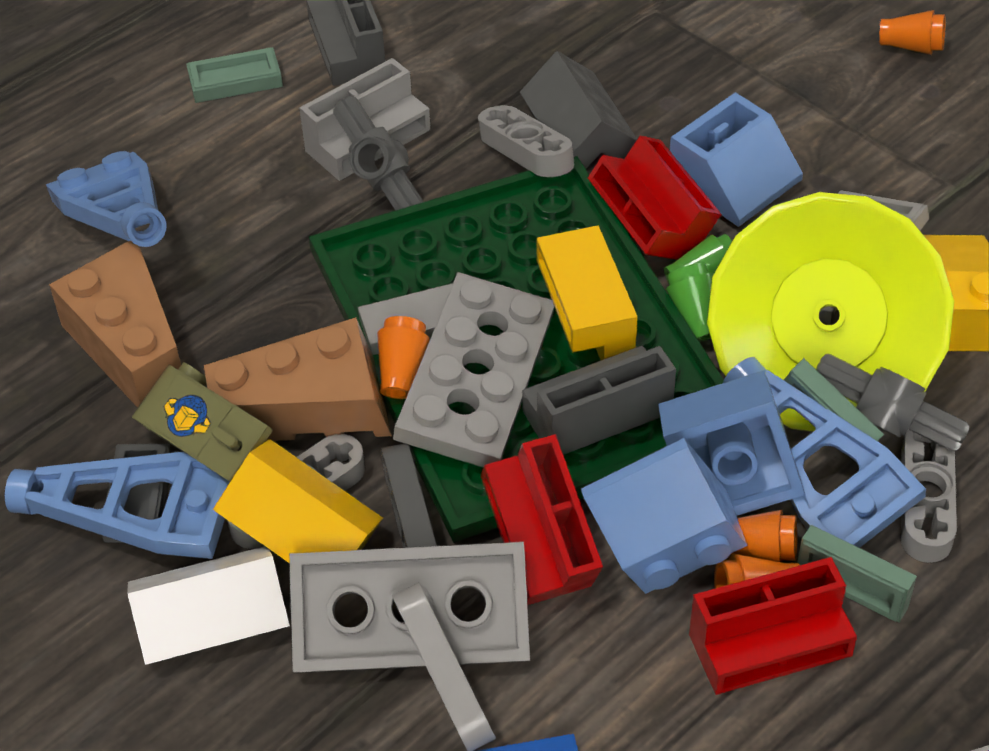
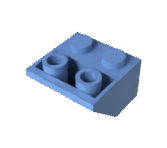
[670,92,803,227]

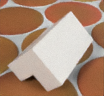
[127,546,290,665]

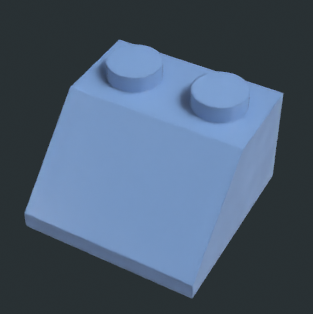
[658,370,805,516]
[581,438,748,594]

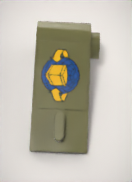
[131,362,273,482]

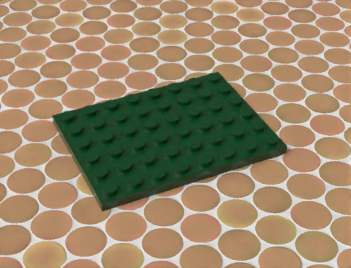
[309,156,724,543]

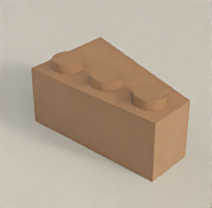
[49,241,181,408]
[204,317,392,441]

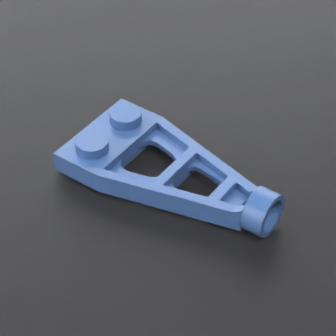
[46,151,166,247]
[723,357,926,548]
[5,452,230,559]

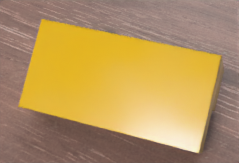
[537,225,638,361]
[212,439,383,563]

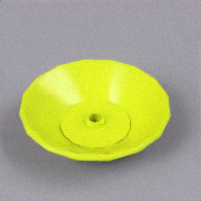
[707,192,954,432]

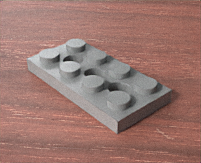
[393,272,555,467]
[289,542,530,673]

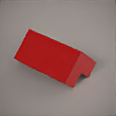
[588,135,722,260]
[481,434,603,606]
[689,557,857,695]

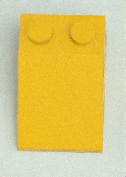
[924,235,989,352]

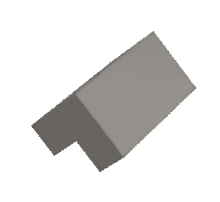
[299,58,431,181]

